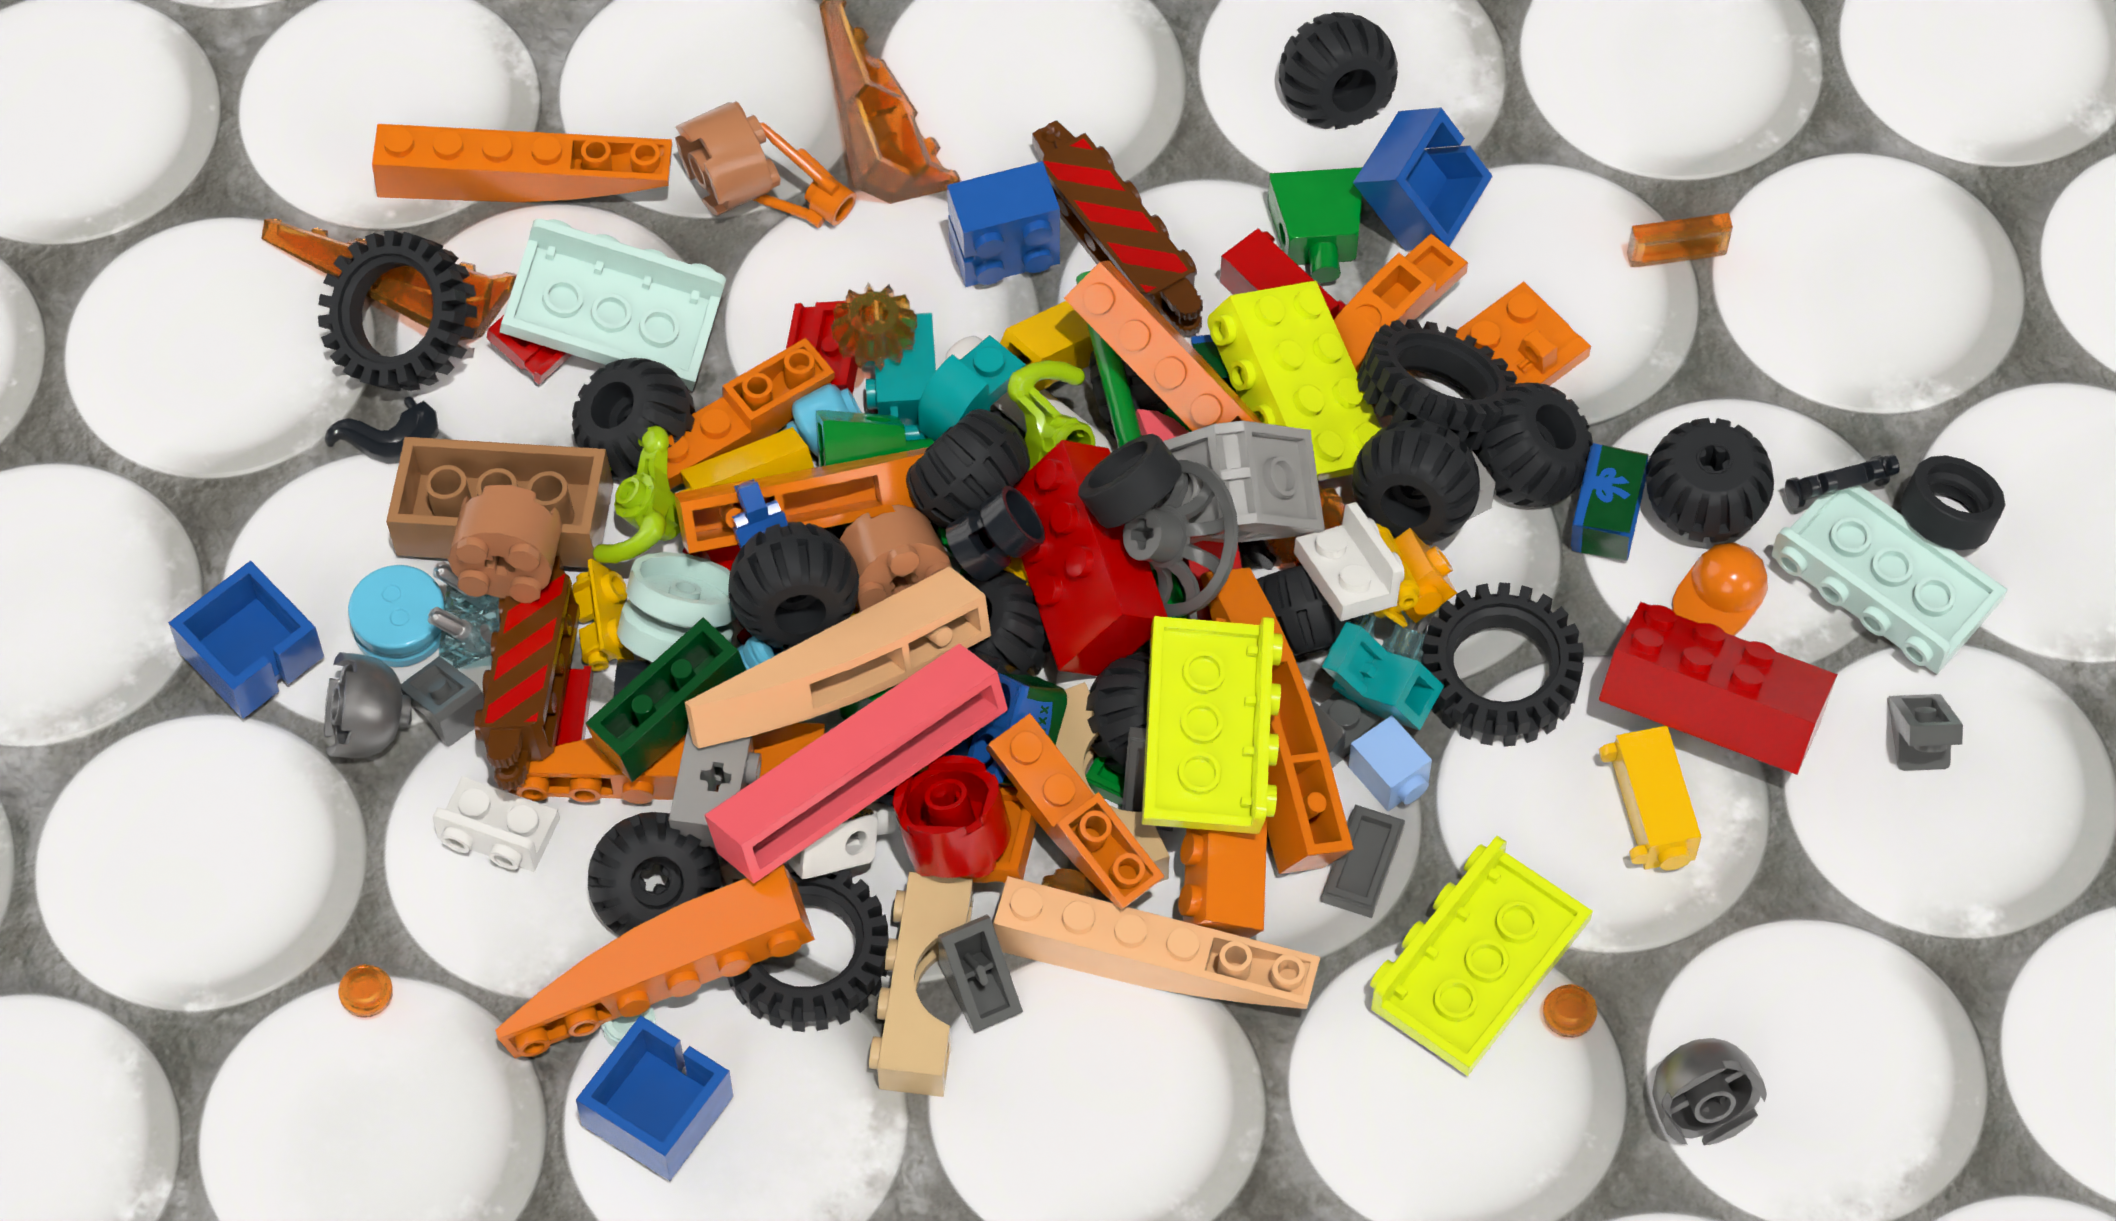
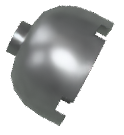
[324,652,411,758]
[1652,1038,1767,1145]

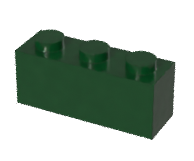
[585,617,746,782]

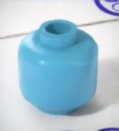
[786,383,862,458]

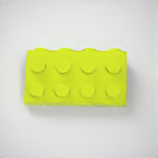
[1207,281,1381,481]
[1142,616,1283,834]
[1370,836,1593,1076]

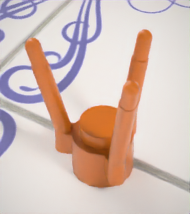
[753,122,857,228]

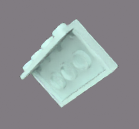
[499,219,726,391]
[1771,485,2008,674]

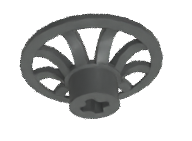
[1123,460,1238,617]

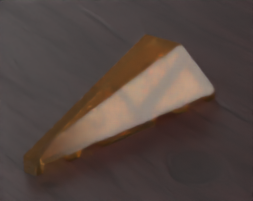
[819,0,961,204]
[261,218,517,341]

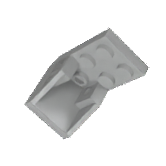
[1163,421,1325,544]

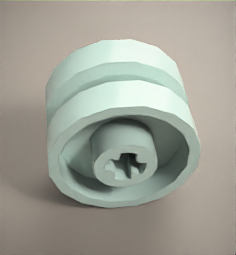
[617,552,736,662]

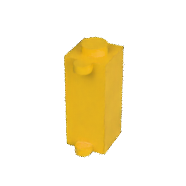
[1000,301,1093,391]
[679,427,814,492]
[1599,726,1701,870]

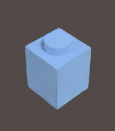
[1348,715,1432,812]

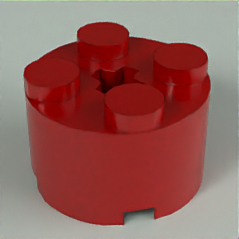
[893,755,1011,878]

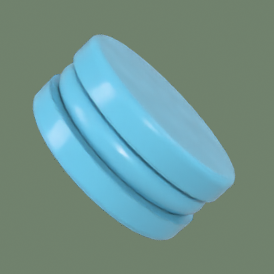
[348,565,447,667]

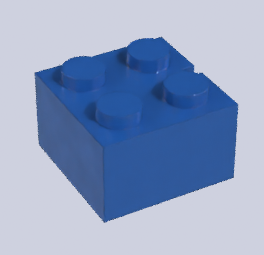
[1353,107,1493,251]
[947,161,1060,288]
[168,560,324,719]
[576,1015,734,1181]

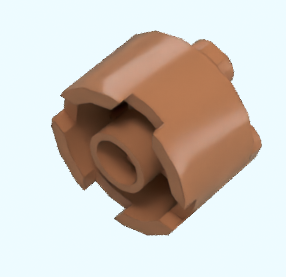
[675,101,781,216]
[448,485,563,603]
[840,505,953,612]

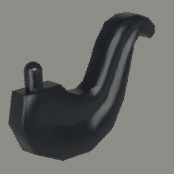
[324,396,439,464]

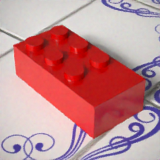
[1013,440,1168,676]
[1599,601,1838,775]

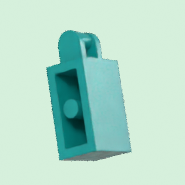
[863,313,936,440]

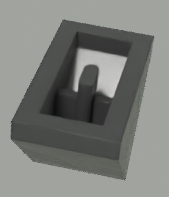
[938,914,1023,1033]

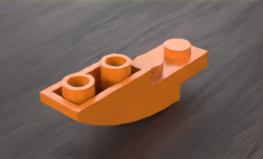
[1334,233,1468,374]
[667,338,835,490]
[986,713,1165,910]

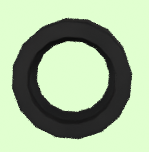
[1078,434,1182,529]
[1900,455,2006,550]

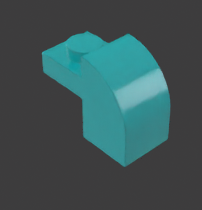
[918,335,1026,442]
[1322,622,1444,730]

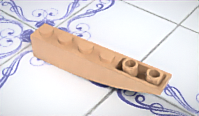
[685,566,991,749]
[993,876,1320,1009]

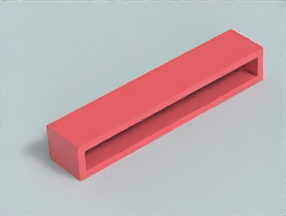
[704,643,1008,883]

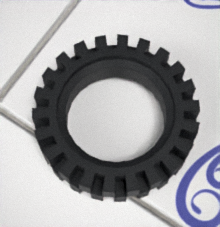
[318,230,477,391]
[1357,319,1517,450]
[1420,582,1584,747]
[727,863,889,1032]

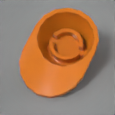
[1672,542,1768,636]

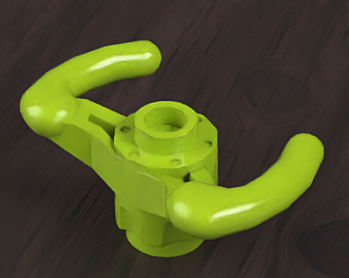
[1007,360,1096,471]
[593,426,680,563]

